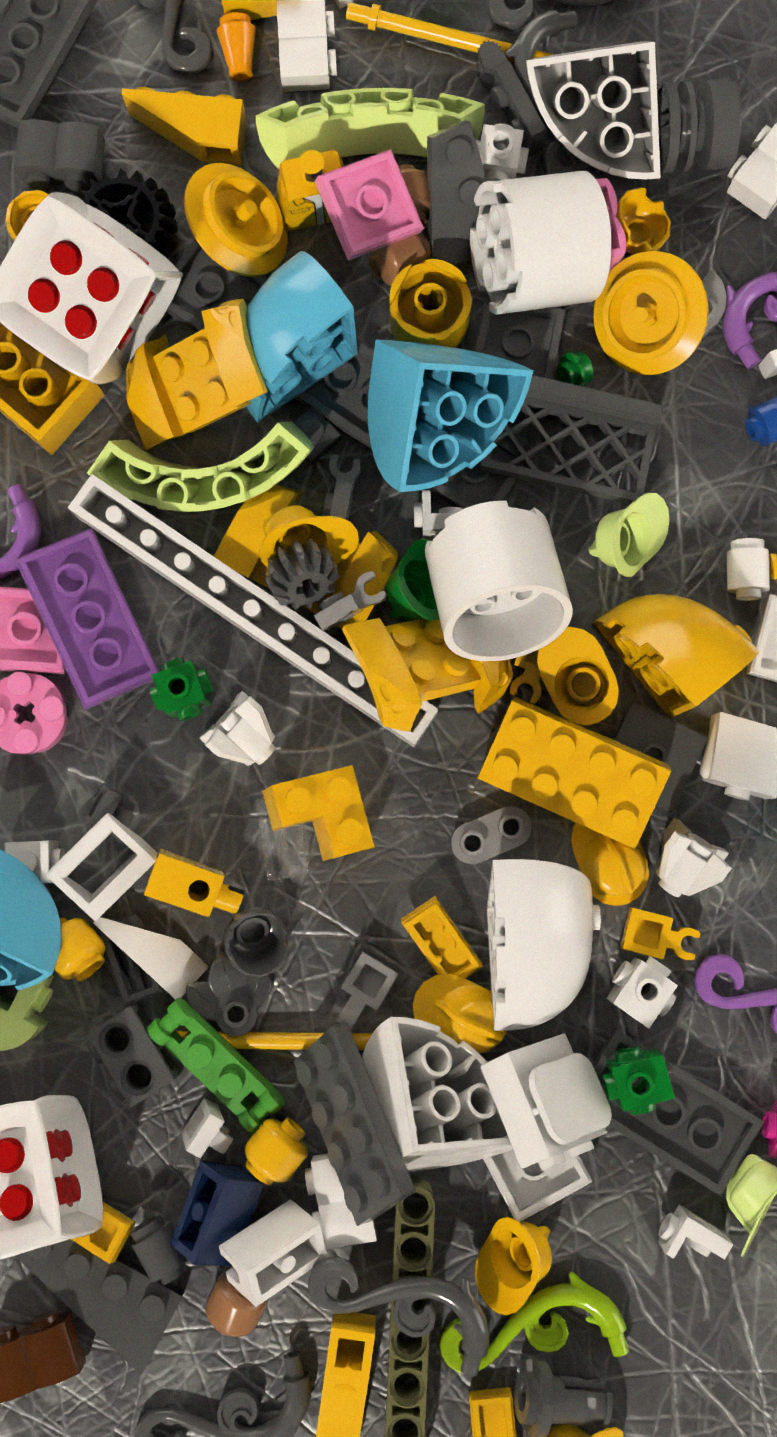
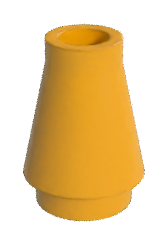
[216,12,256,81]

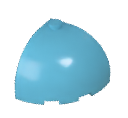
[246,251,358,423]
[368,339,534,492]
[0,850,61,990]

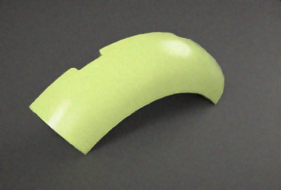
[255,88,485,169]
[87,422,314,512]

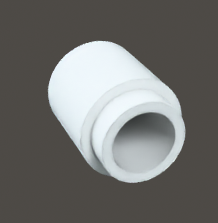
[726,538,770,601]

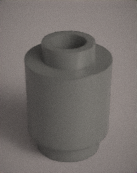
[130,1213,188,1285]

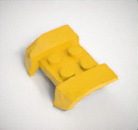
[126,299,268,450]
[214,485,398,629]
[342,618,513,732]

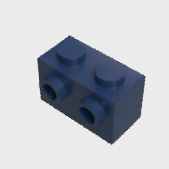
[170,1161,264,1266]

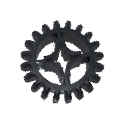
[77,168,178,259]

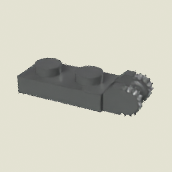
[476,40,546,157]

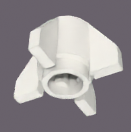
[200,691,275,766]
[656,818,732,897]

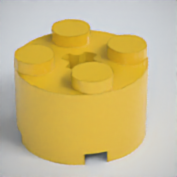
[389,259,472,348]

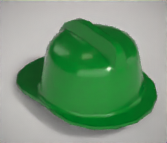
[385,538,439,621]

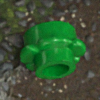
[557,351,593,387]

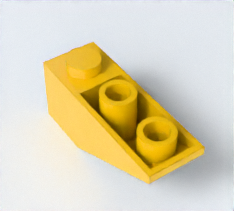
[122,87,247,166]
[316,1312,376,1437]

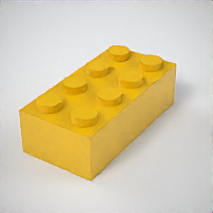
[0,323,105,455]
[478,697,671,849]

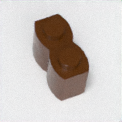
[0,1309,86,1403]

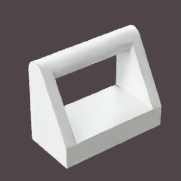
[46,813,157,921]

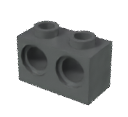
[86,1001,181,1108]

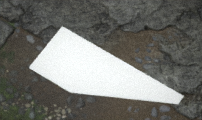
[93,917,209,1000]

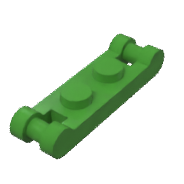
[147,998,286,1134]

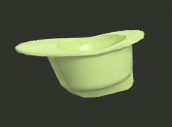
[588,493,669,577]
[726,1154,777,1257]

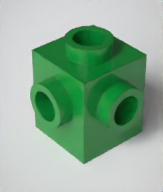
[149,658,214,721]
[602,1046,675,1115]

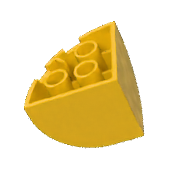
[592,594,760,719]

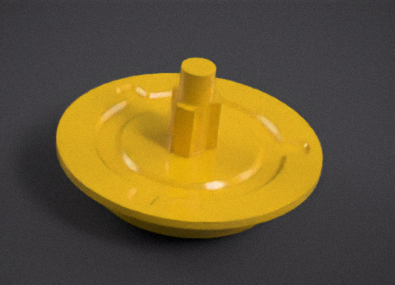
[184,163,288,277]
[593,251,709,375]

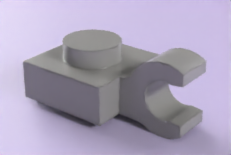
[323,455,361,521]
[313,571,387,632]
[336,951,399,1030]

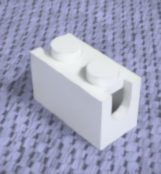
[219,1199,328,1307]

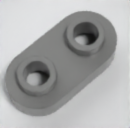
[451,806,532,864]

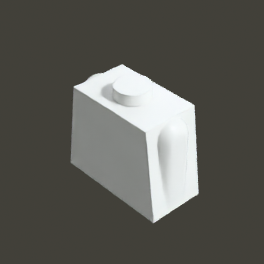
[700,712,777,801]

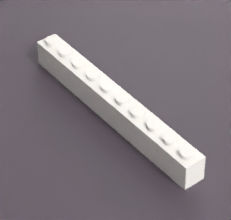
[68,474,439,747]

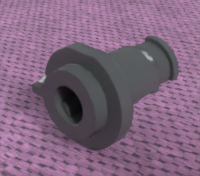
[514,1359,613,1437]

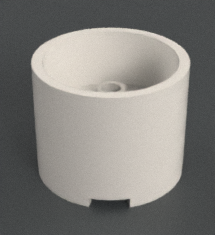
[470,171,611,315]
[425,501,573,661]

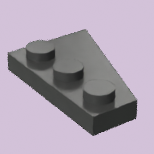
[427,120,487,266]

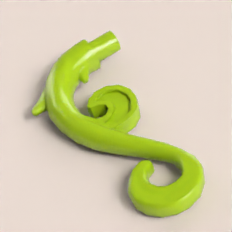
[440,1272,629,1374]

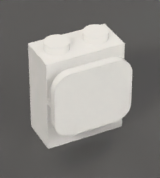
[480,1033,612,1171]

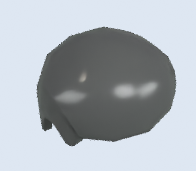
[224,907,289,978]

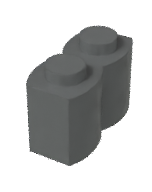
[14,119,105,191]

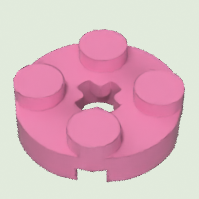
[0,672,69,755]

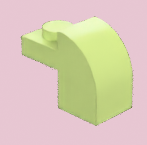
[0,975,54,1051]

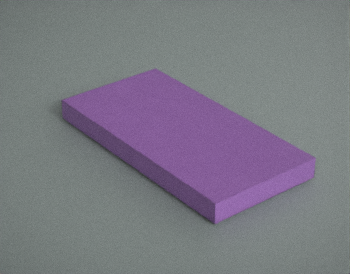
[15,528,160,711]

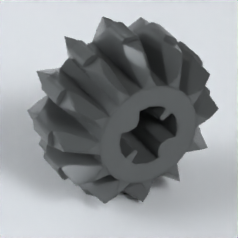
[265,538,340,611]

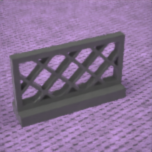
[479,375,664,504]

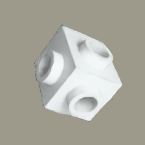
[476,124,529,181]
[607,957,678,1028]

